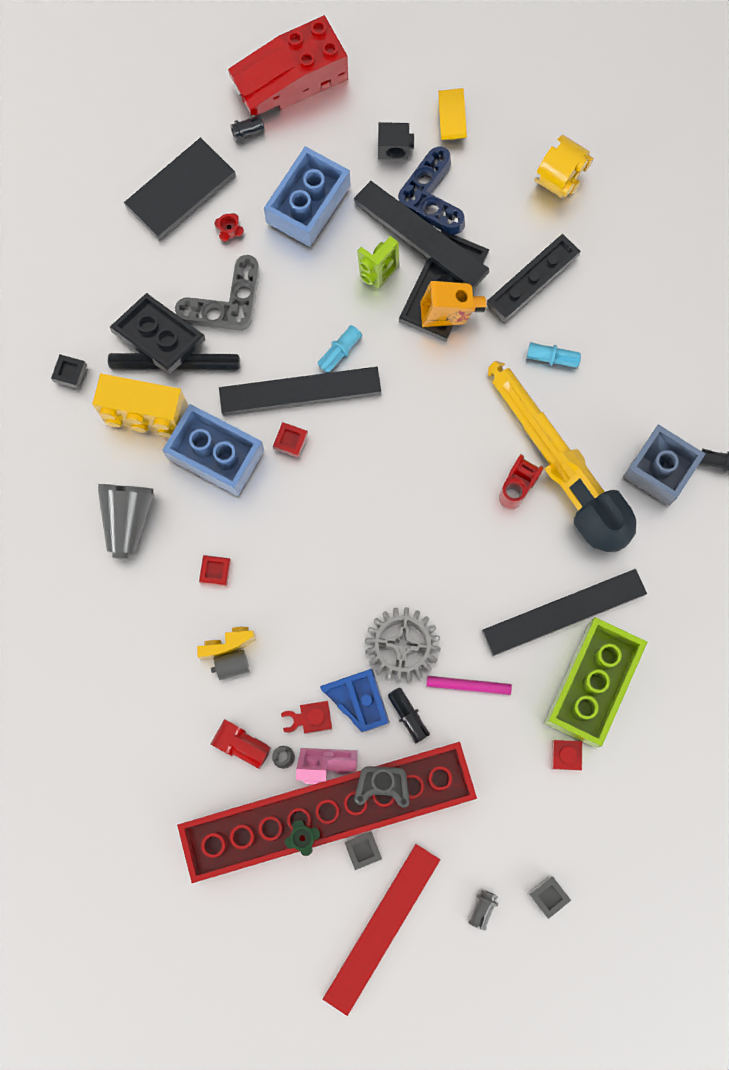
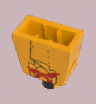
[420,281,486,327]

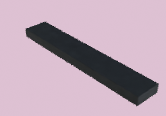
[354,180,489,291]
[219,366,381,415]
[482,569,647,657]

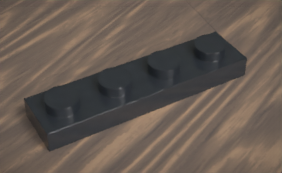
[486,233,581,323]

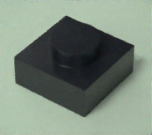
[51,354,87,389]

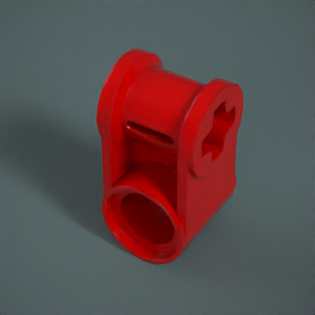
[499,454,544,509]

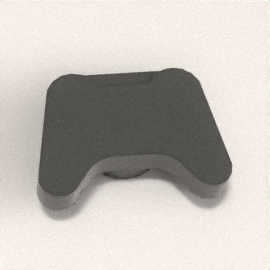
[354,766,409,808]

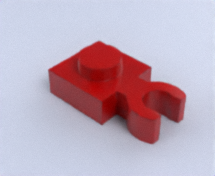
[281,701,333,734]

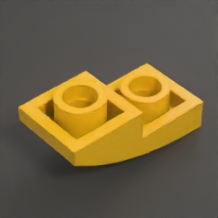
[438,88,467,140]
[197,627,256,661]

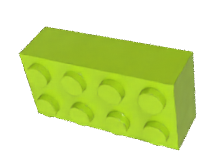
[544,617,648,748]

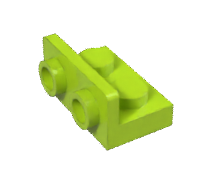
[357,236,400,289]

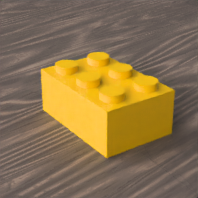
[92,373,189,438]

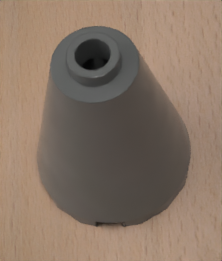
[98,484,153,559]

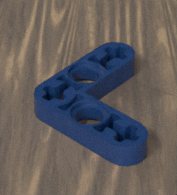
[398,146,465,235]

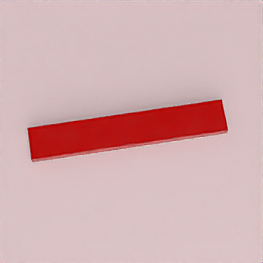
[322,844,441,1016]

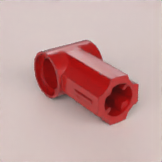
[210,719,271,769]

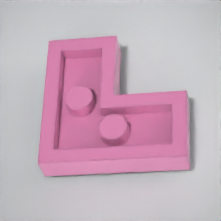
[296,748,357,784]

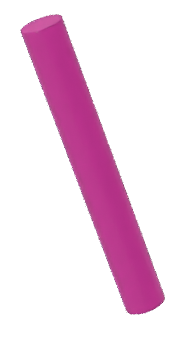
[426,675,512,695]

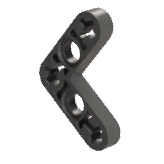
[175,255,260,331]

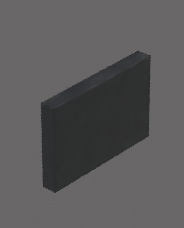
[110,293,206,375]

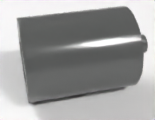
[211,650,250,680]

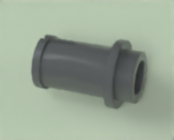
[272,746,295,769]
[468,889,499,931]

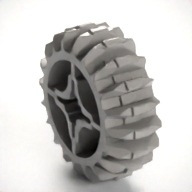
[365,607,441,684]

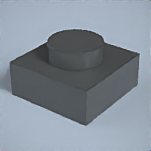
[344,831,382,870]
[529,876,571,919]

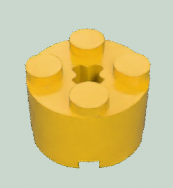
[534,135,594,198]

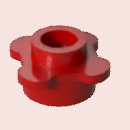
[214,213,244,242]

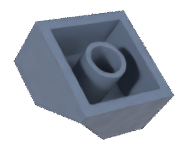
[623,424,705,506]

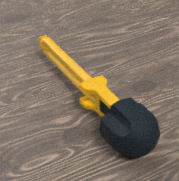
[488,361,637,552]

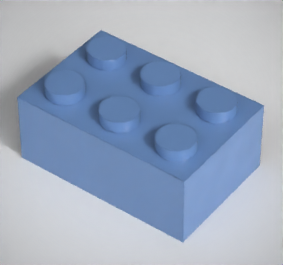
[264,146,351,247]
[162,404,265,496]

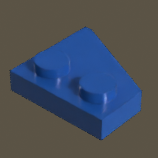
[320,669,390,732]

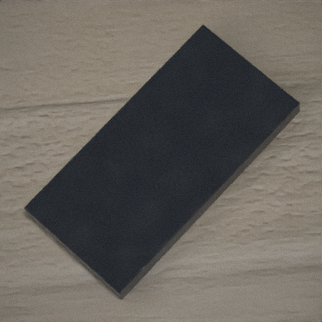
[124,137,236,241]
[399,231,490,342]

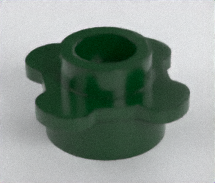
[285,820,320,856]

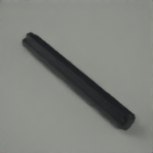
[107,353,240,370]

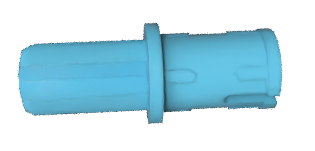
[317,325,363,373]
[526,342,581,368]

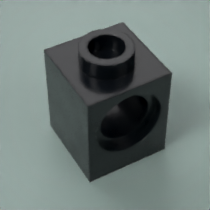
[378,122,414,160]

